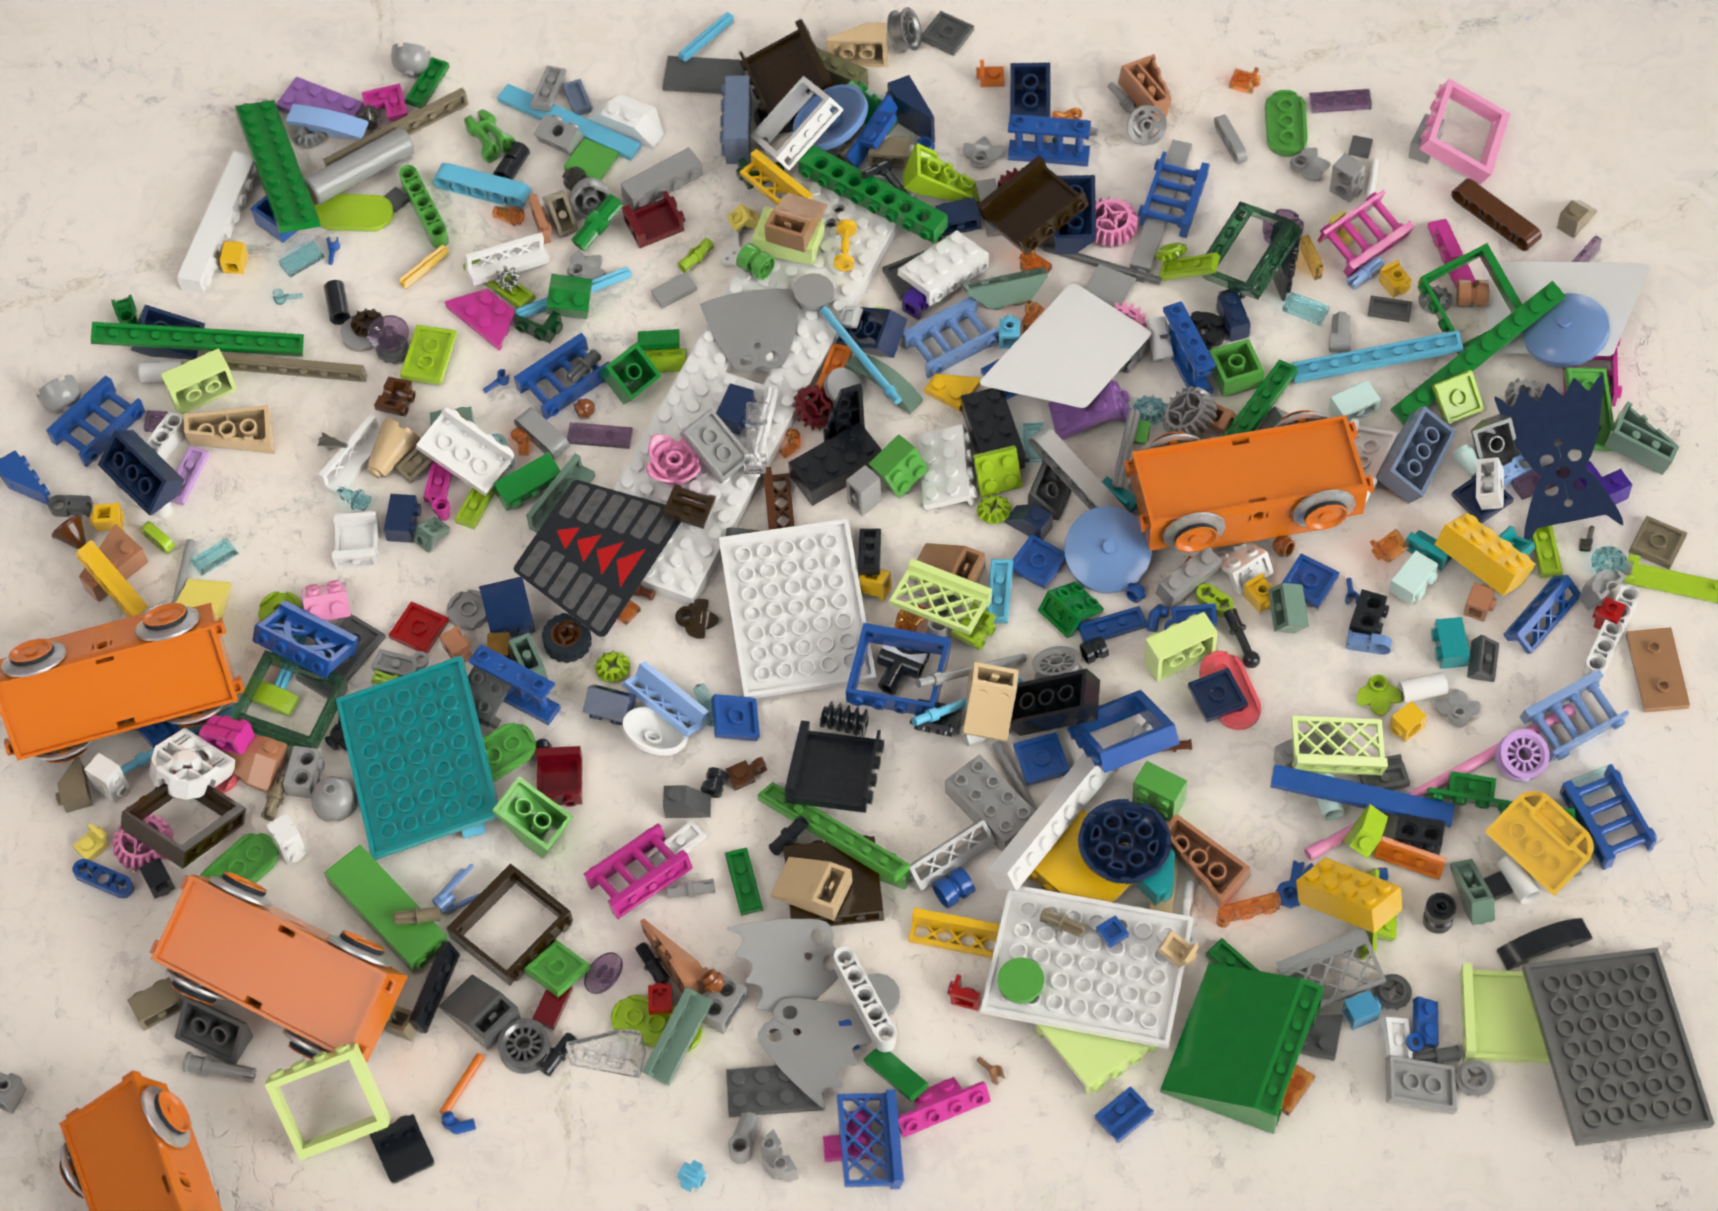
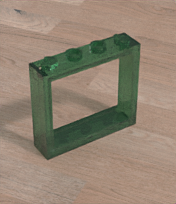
[1201,201,1303,300]
[230,650,349,749]

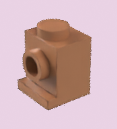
[1208,404,1236,434]
[439,625,472,662]

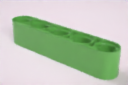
[399,165,449,248]

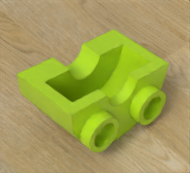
[951,604,997,651]

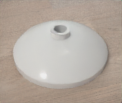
[622,707,688,756]

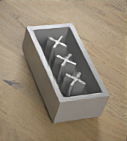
[945,754,1035,852]

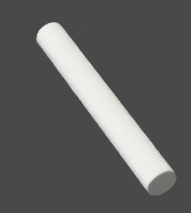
[1365,158,1379,211]

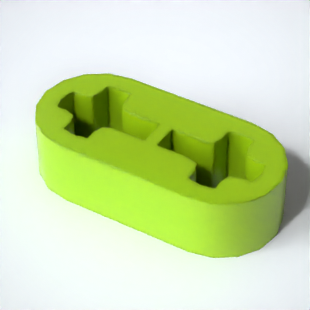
[140,521,175,554]
[1196,583,1234,617]

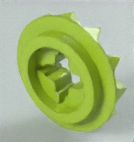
[1155,242,1188,261]
[977,493,1011,524]
[595,650,631,683]

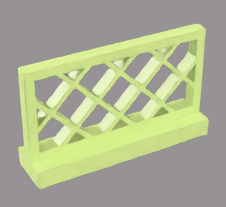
[889,559,992,635]
[1291,716,1388,775]

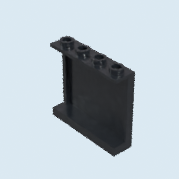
[785,720,885,813]

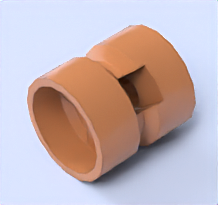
[1456,280,1489,307]

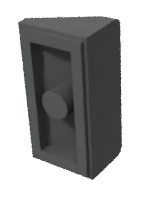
[1467,634,1499,682]

